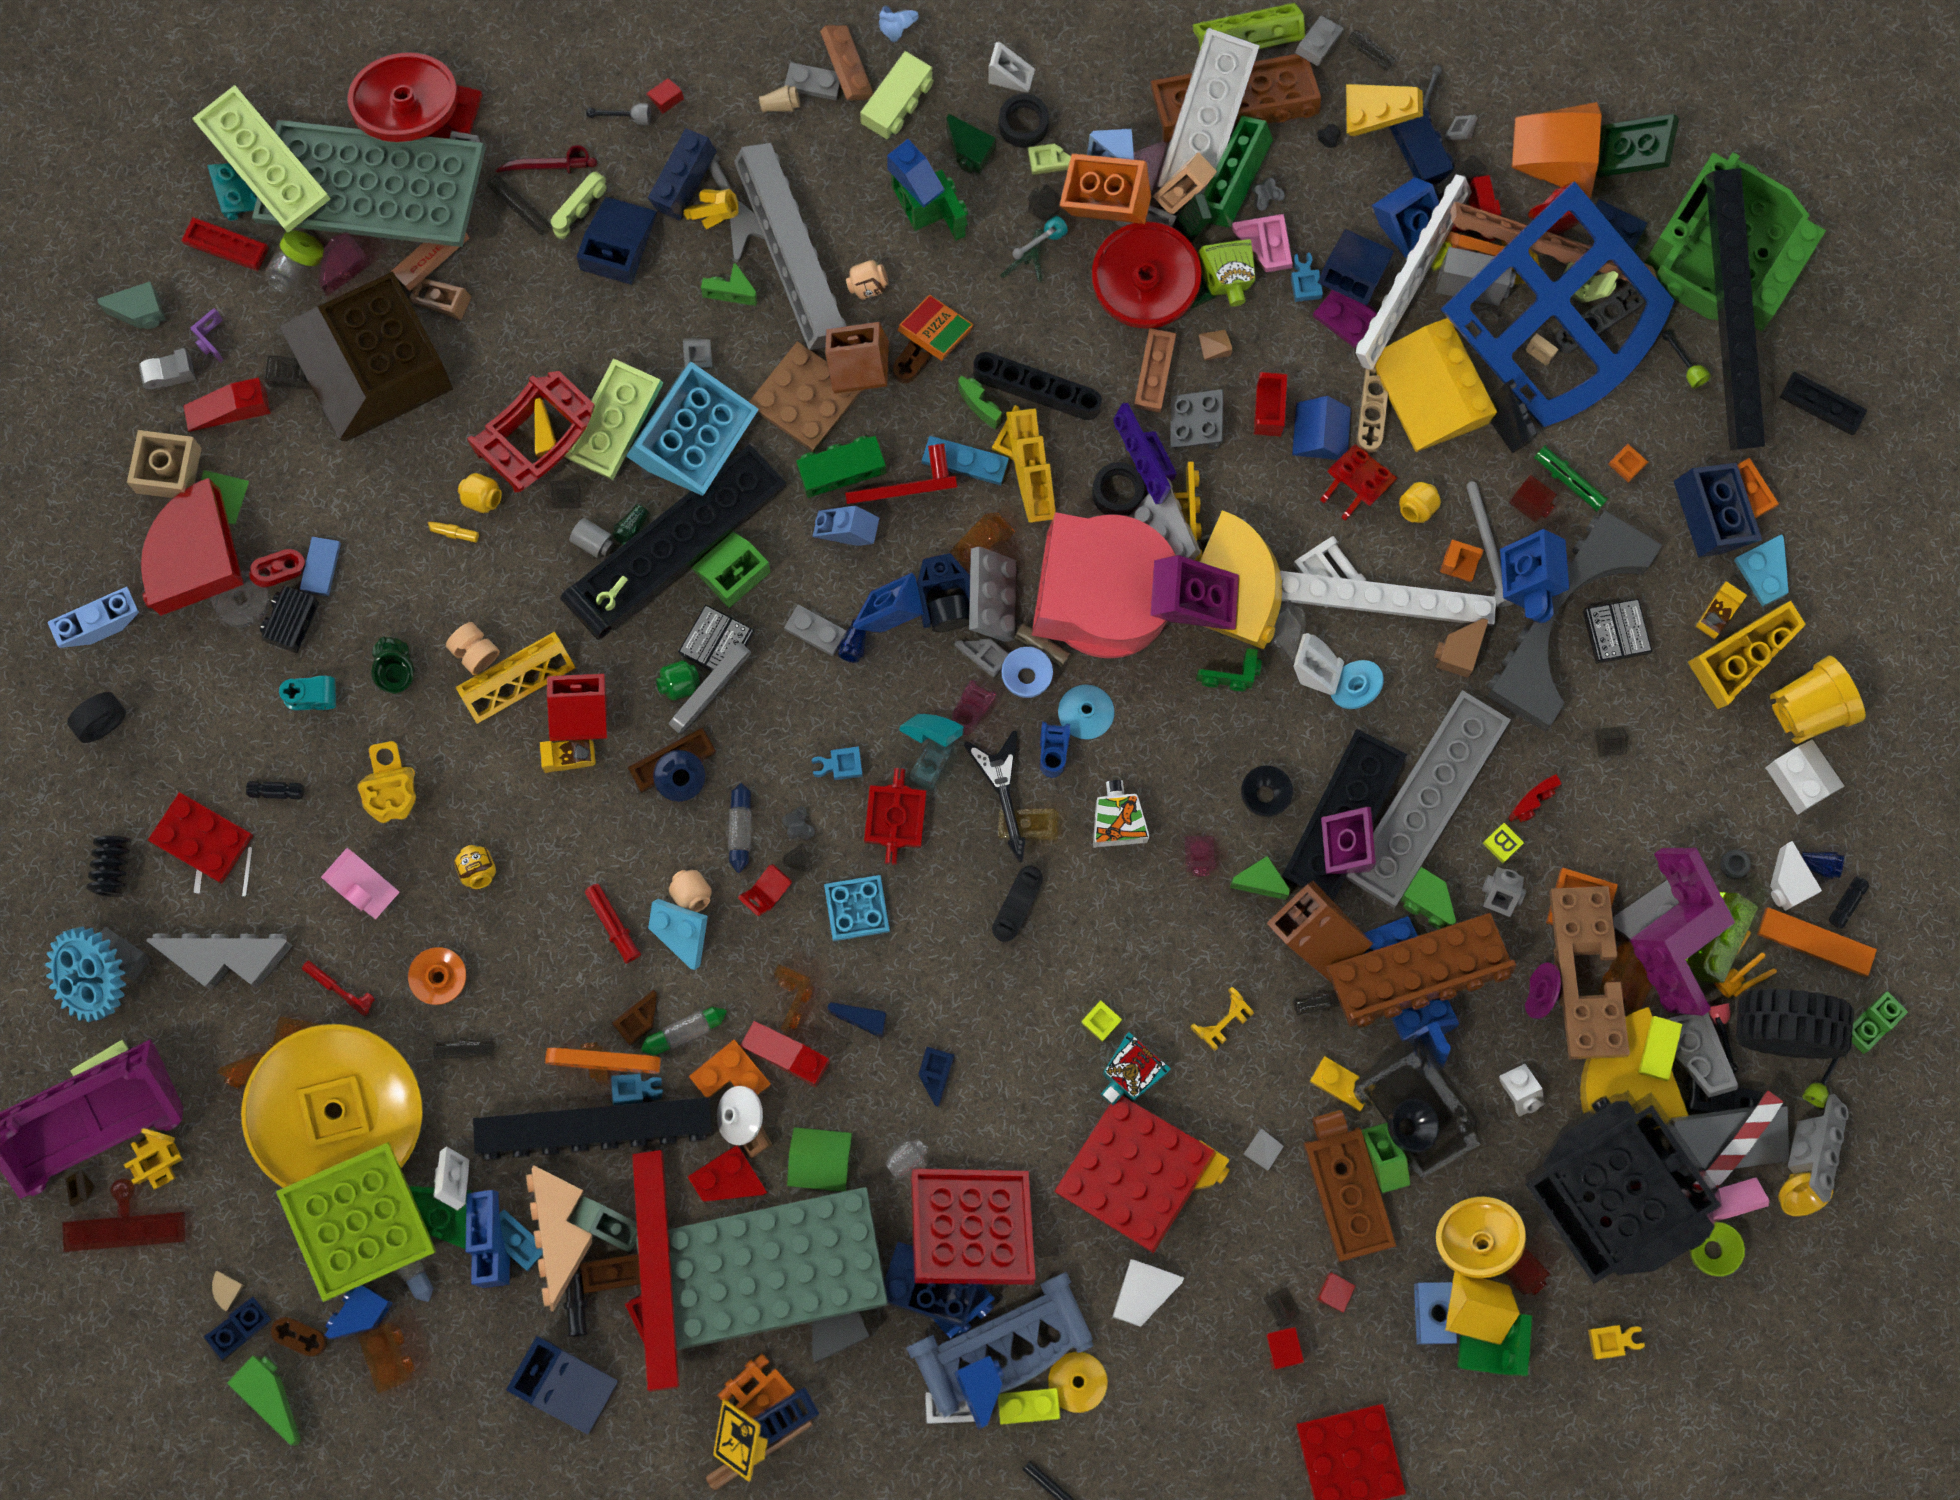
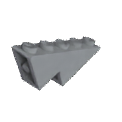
[146,934,293,991]

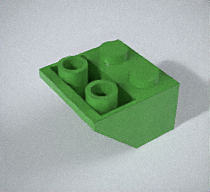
[692,532,771,608]

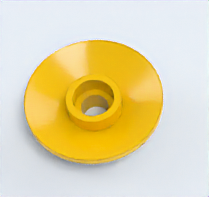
[1048,1352,1107,1413]

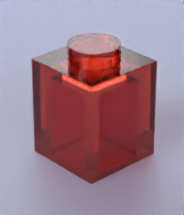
[1509,474,1557,523]
[1503,1247,1550,1295]

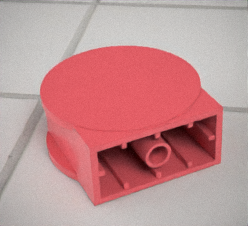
[1032,512,1176,658]

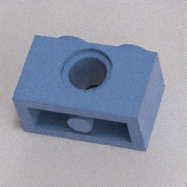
[1414,1283,1460,1344]

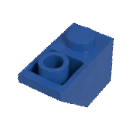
[325,1284,393,1339]

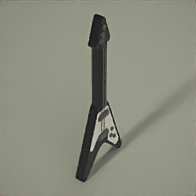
[964,731,1025,862]

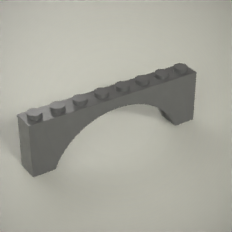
[1487,510,1662,732]

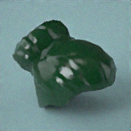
[371,636,414,694]

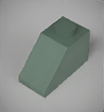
[97,282,166,329]
[569,1196,637,1253]

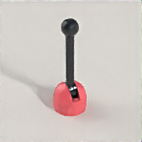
[1708,1003,1738,1074]

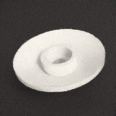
[717,1086,763,1145]

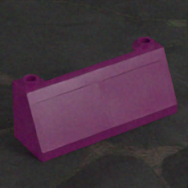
[0,1039,184,1199]

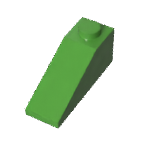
[227,1356,301,1446]

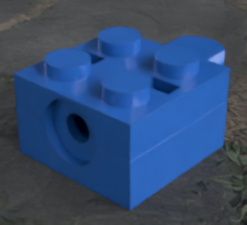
[1500,529,1569,623]

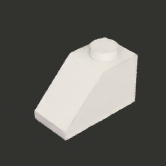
[1770,841,1822,911]

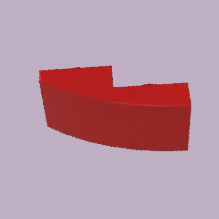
[1508,774,1561,823]

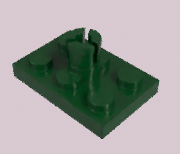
[1596,114,1679,177]

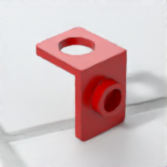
[738,864,792,916]

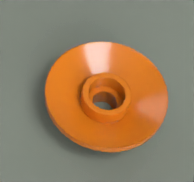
[408,947,467,1005]

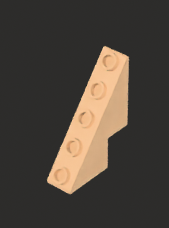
[526,1166,592,1311]

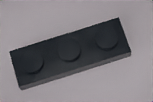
[1779,371,1867,436]

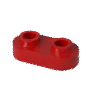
[249,549,305,587]

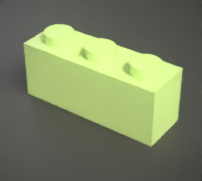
[860,51,933,140]

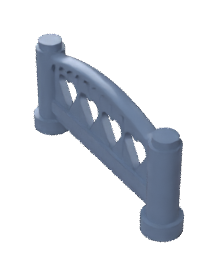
[906,1272,1094,1418]

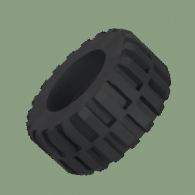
[1736,989,1854,1059]

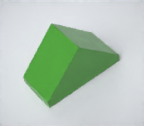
[1230,856,1290,900]

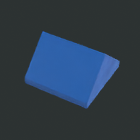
[1292,396,1351,460]
[853,573,923,633]

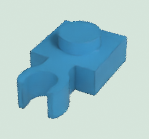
[1291,253,1323,302]
[812,747,863,780]
[611,1074,663,1106]

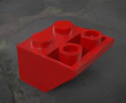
[547,674,607,741]

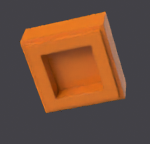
[1608,444,1648,483]

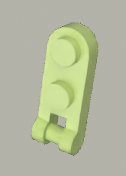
[551,171,607,239]

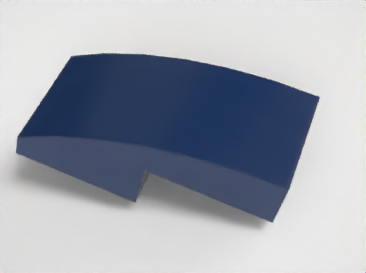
[204,1297,271,1362]

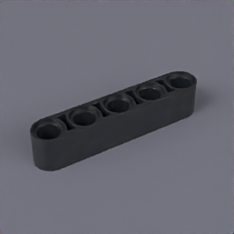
[973,352,1102,420]

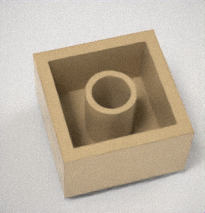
[127,430,202,498]

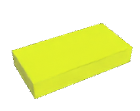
[1638,1016,1683,1081]

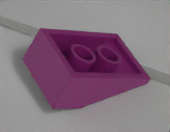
[1150,555,1239,630]

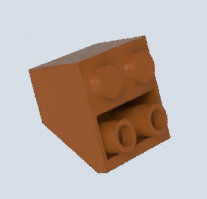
[825,322,889,394]

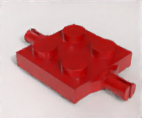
[864,768,926,865]

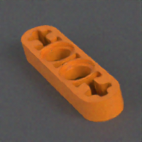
[545,1048,661,1074]

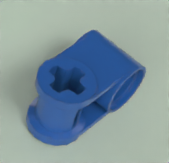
[1040,722,1070,778]

